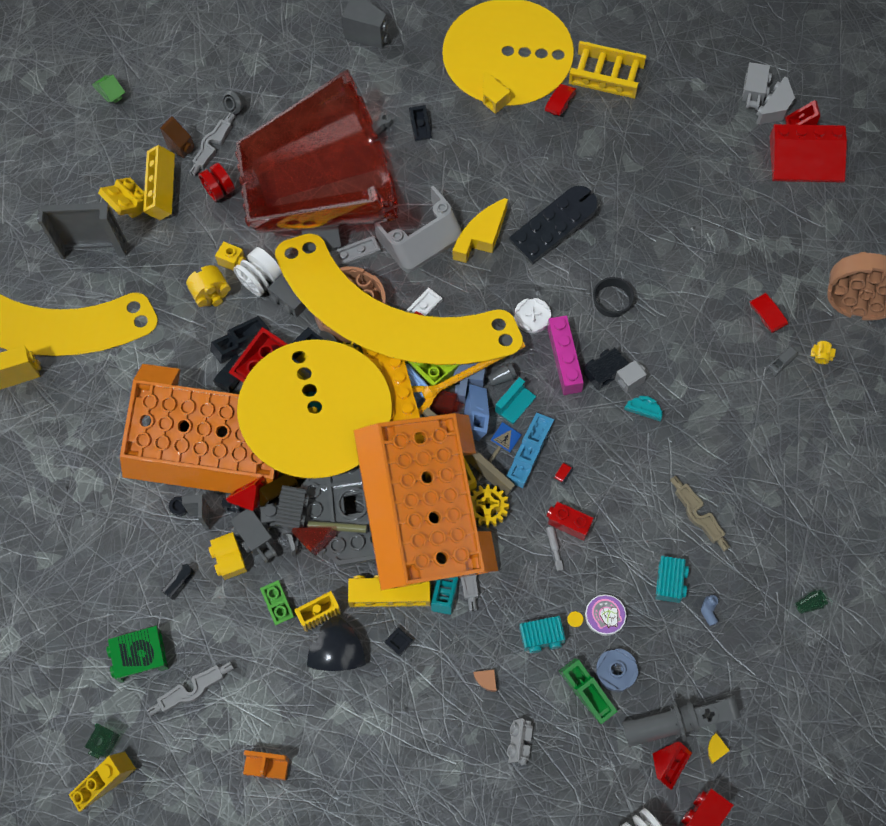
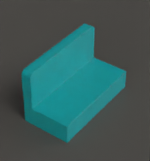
[495,377,536,424]

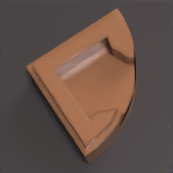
[473,670,497,692]

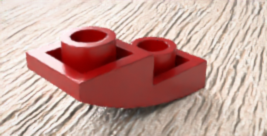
[545,84,576,115]
[750,293,788,333]

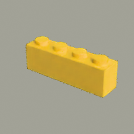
[143,145,175,220]
[348,575,431,607]

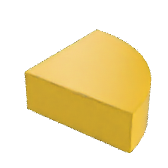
[708,733,730,764]

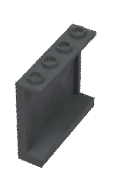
[37,203,127,259]

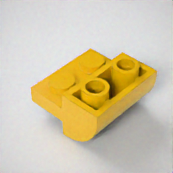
[98,177,144,218]

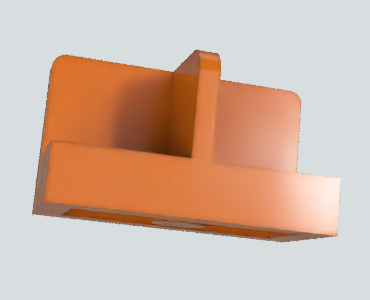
[243,750,290,781]

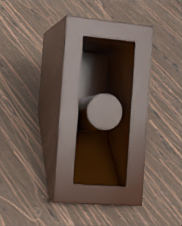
[160,116,195,158]

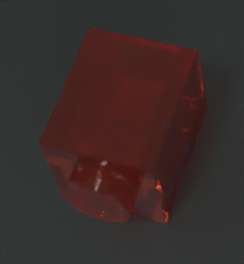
[430,391,460,415]

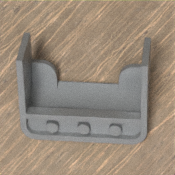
[374,185,462,272]

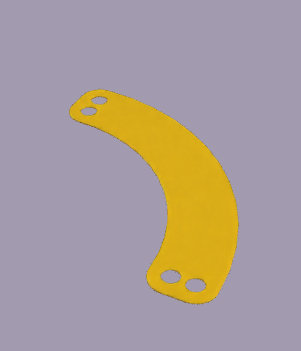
[275,234,523,365]
[0,292,158,356]

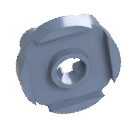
[596,649,638,692]

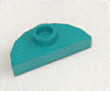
[624,396,662,422]

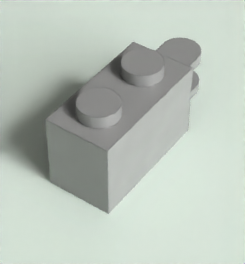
[742,62,772,110]

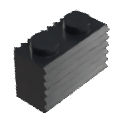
[584,347,629,391]

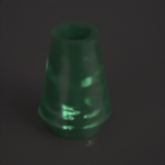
[795,589,828,614]

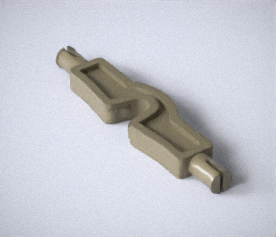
[670,476,730,552]

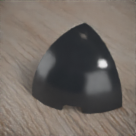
[307,616,366,671]

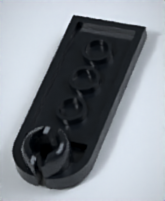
[509,186,598,265]

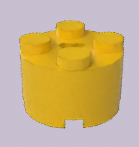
[186,265,231,307]

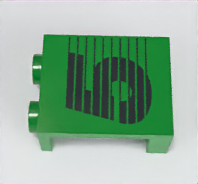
[106,626,169,683]

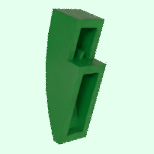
[559,658,617,724]

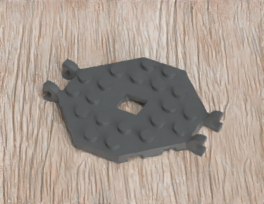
[279,465,426,566]

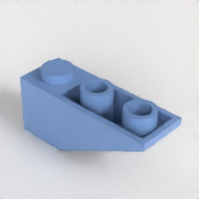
[464,384,489,441]

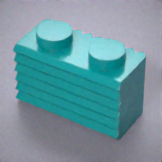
[655,556,689,603]
[519,616,566,654]

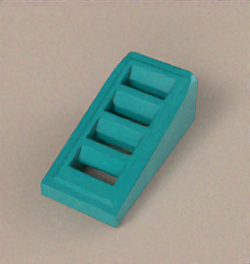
[431,577,459,615]

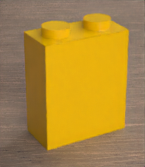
[0,345,41,390]

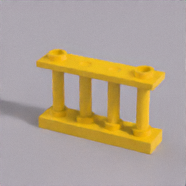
[568,41,646,99]

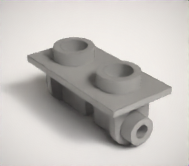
[507,718,533,765]

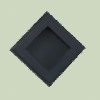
[384,627,413,657]

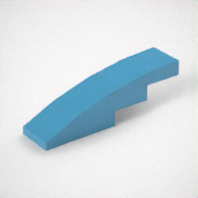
[506,412,554,488]

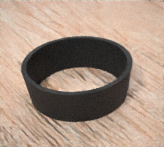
[593,277,634,317]

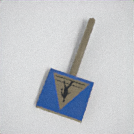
[476,422,522,481]

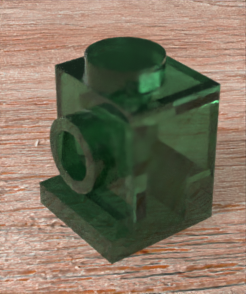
[85,723,120,759]

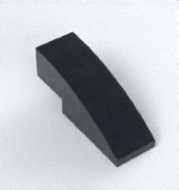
[210,316,269,364]

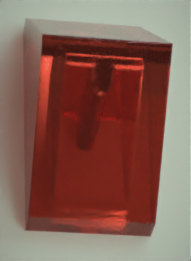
[292,527,337,556]

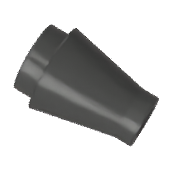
[487,363,517,386]

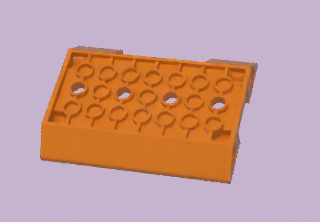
[120,364,279,493]
[354,413,498,591]

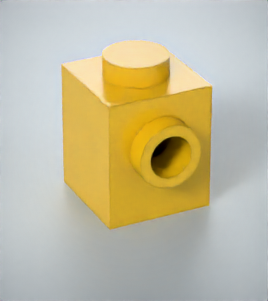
[215,241,246,271]

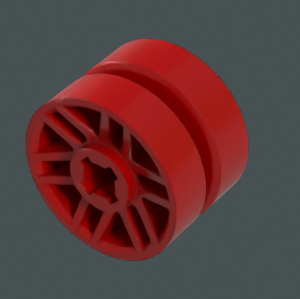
[198,162,235,202]

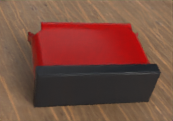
[554,463,574,485]

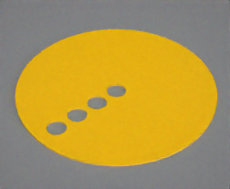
[442,0,574,106]
[237,340,392,479]

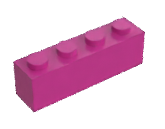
[547,315,584,395]

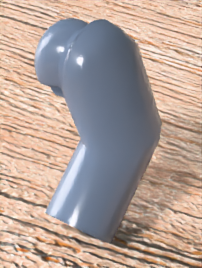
[701,595,719,627]

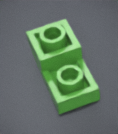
[260,580,294,626]

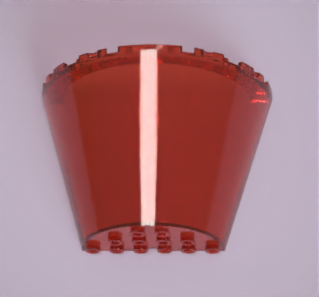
[235,69,399,233]

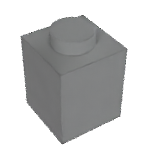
[615,360,647,394]

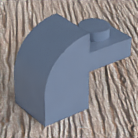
[453,362,486,403]

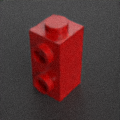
[546,501,594,541]

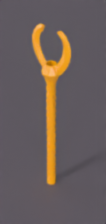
[412,342,525,415]

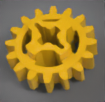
[471,484,509,528]

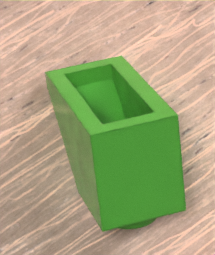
[92,75,125,103]

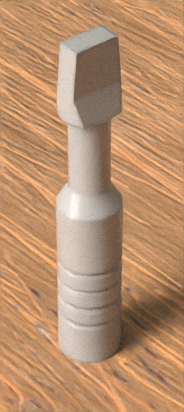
[546,526,564,571]

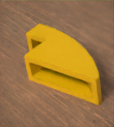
[452,198,508,263]

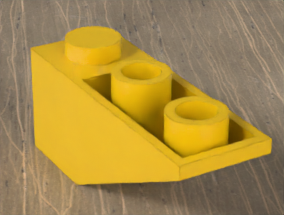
[69,752,136,812]

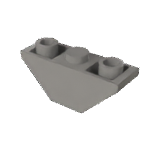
[756,77,795,125]

